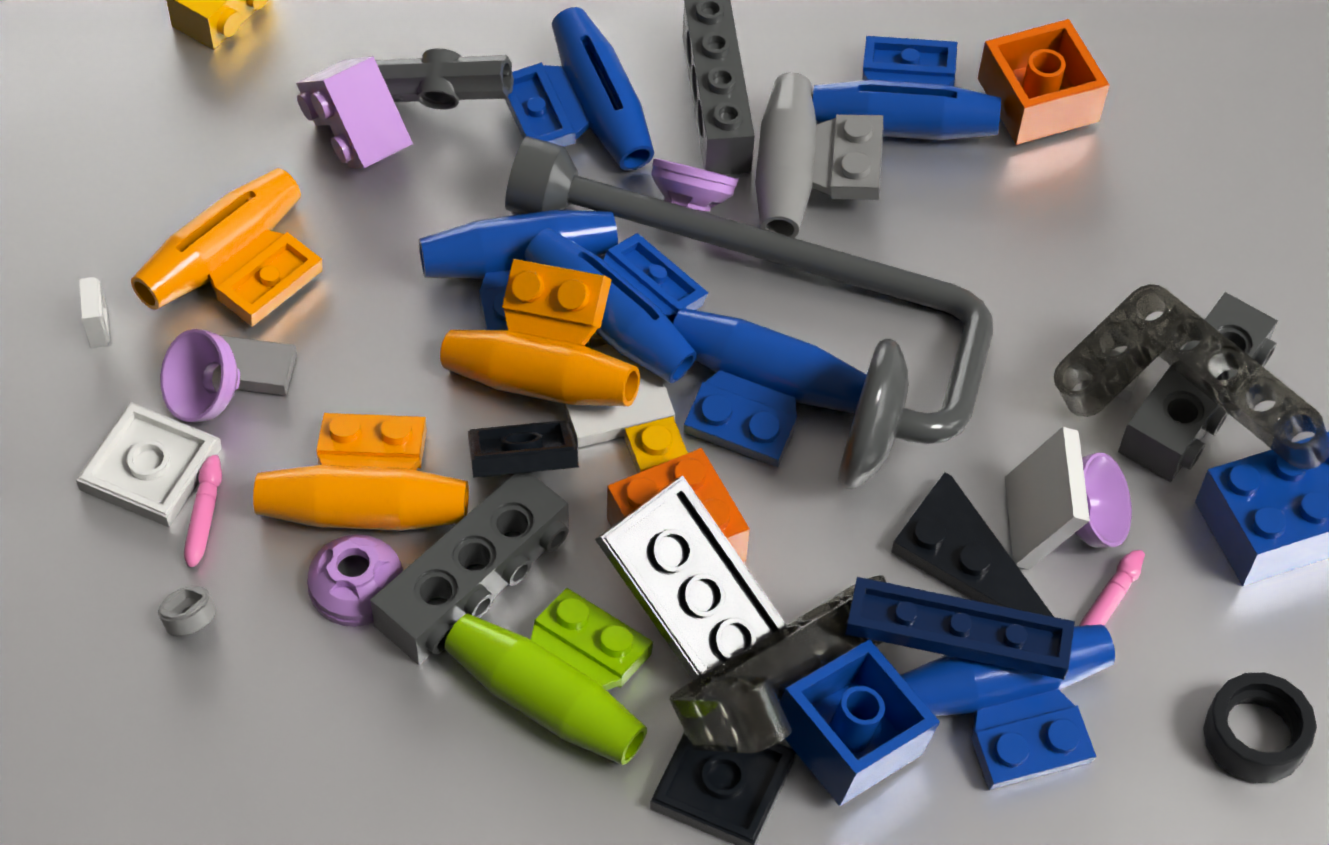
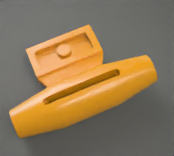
[131,168,322,327]
[440,259,640,407]
[253,413,469,531]

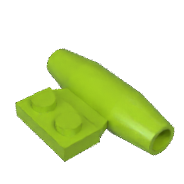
[445,588,654,765]

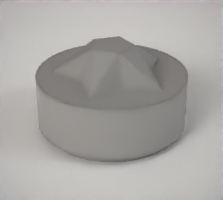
[158,586,216,636]

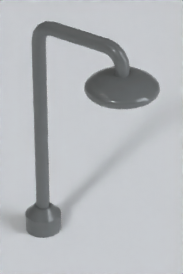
[505,136,993,489]

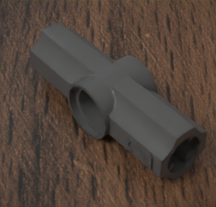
[375,48,514,110]

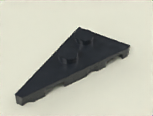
[891,472,1054,617]

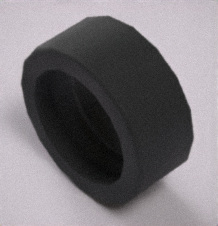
[1203,672,1317,783]

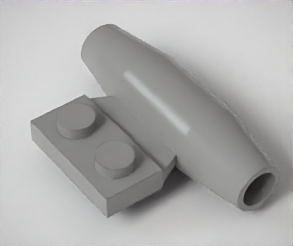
[755,73,884,238]

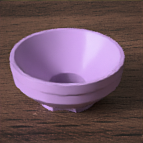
[651,158,738,212]
[160,329,240,423]
[1075,453,1132,548]
[307,534,403,627]

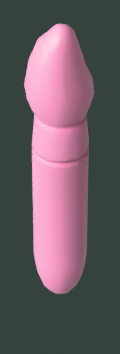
[184,455,222,567]
[1079,550,1145,626]

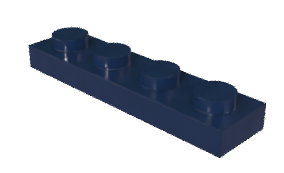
[846,577,1075,680]

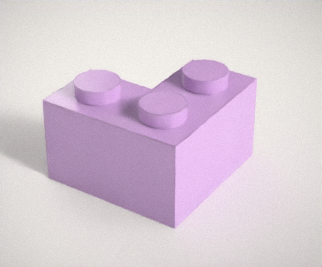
[296,56,413,168]

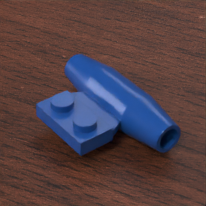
[505,7,654,171]
[812,36,1001,141]
[419,210,618,330]
[524,228,709,384]
[673,308,867,468]
[901,624,1115,790]

